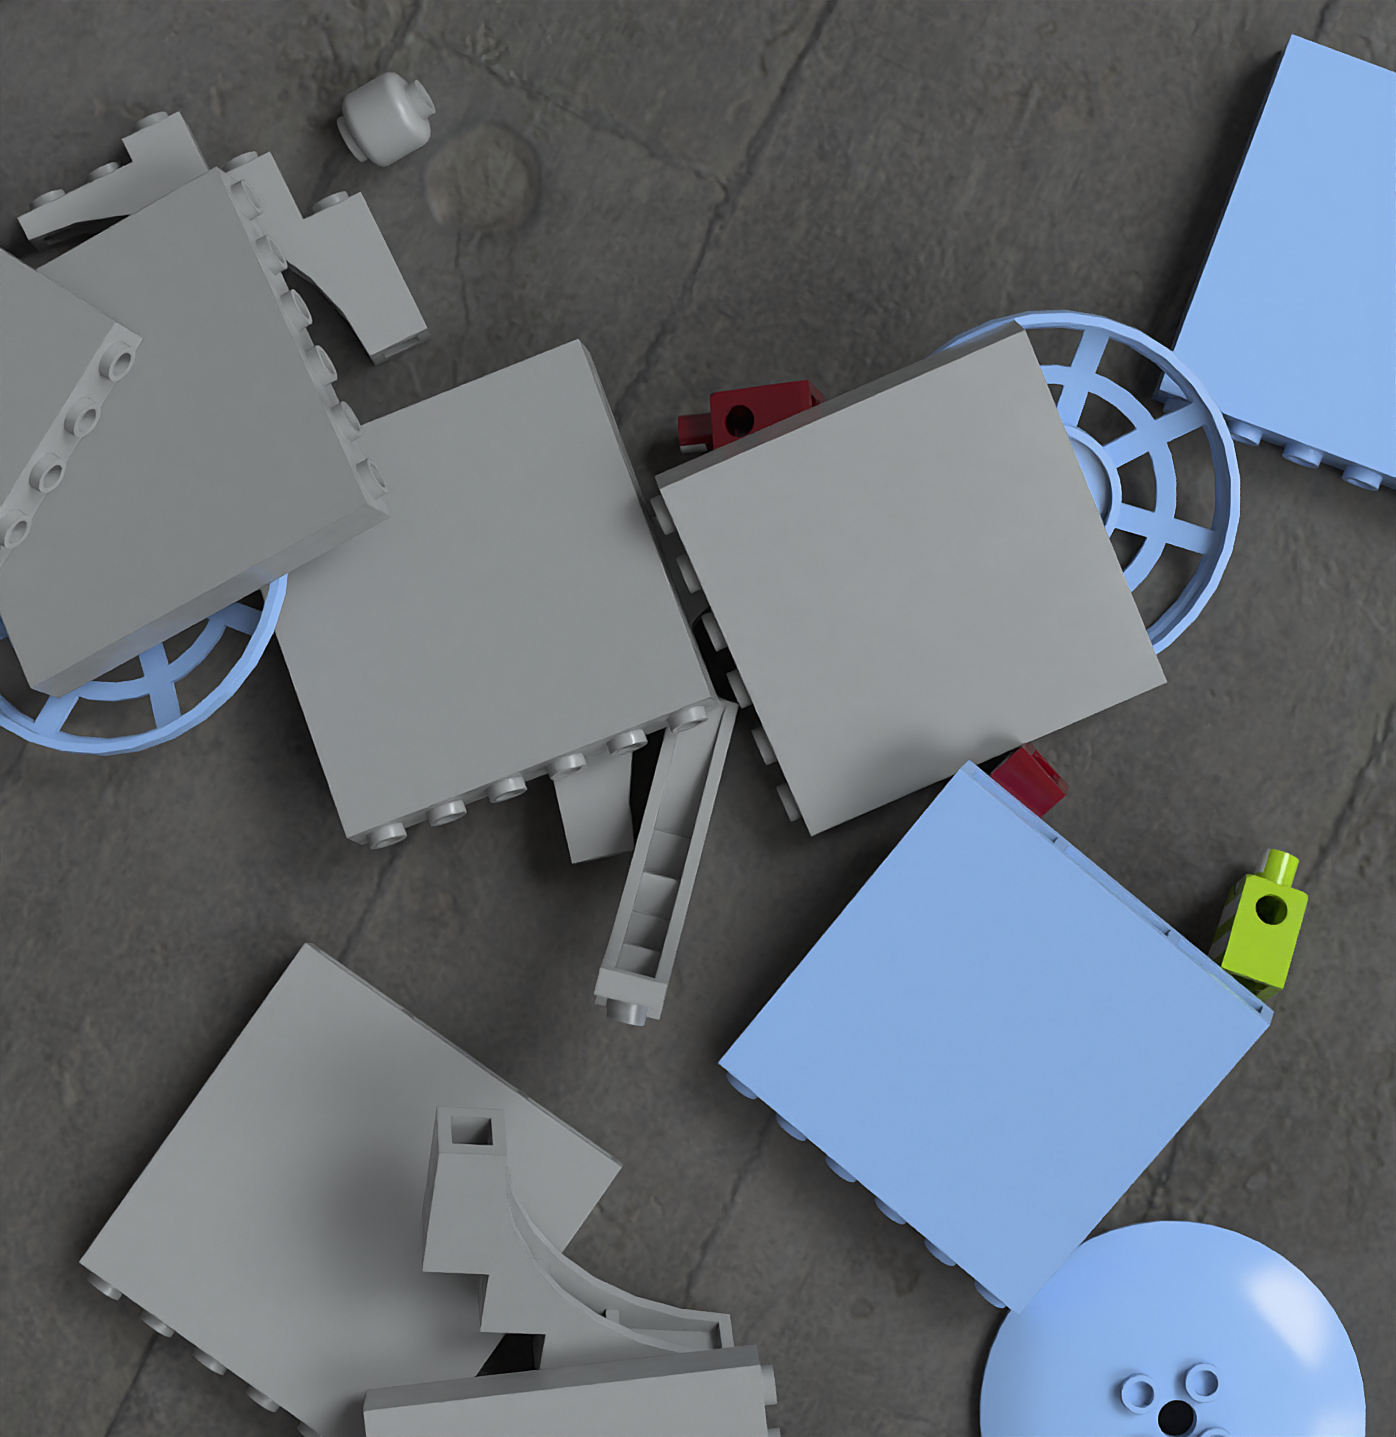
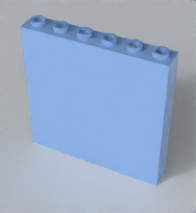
[1152,34,1396,491]
[718,760,1274,1315]

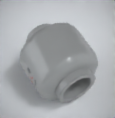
[337,71,436,167]

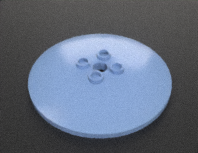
[979,1220,1366,1437]

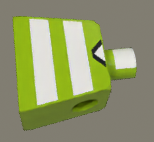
[1208,848,1308,1003]

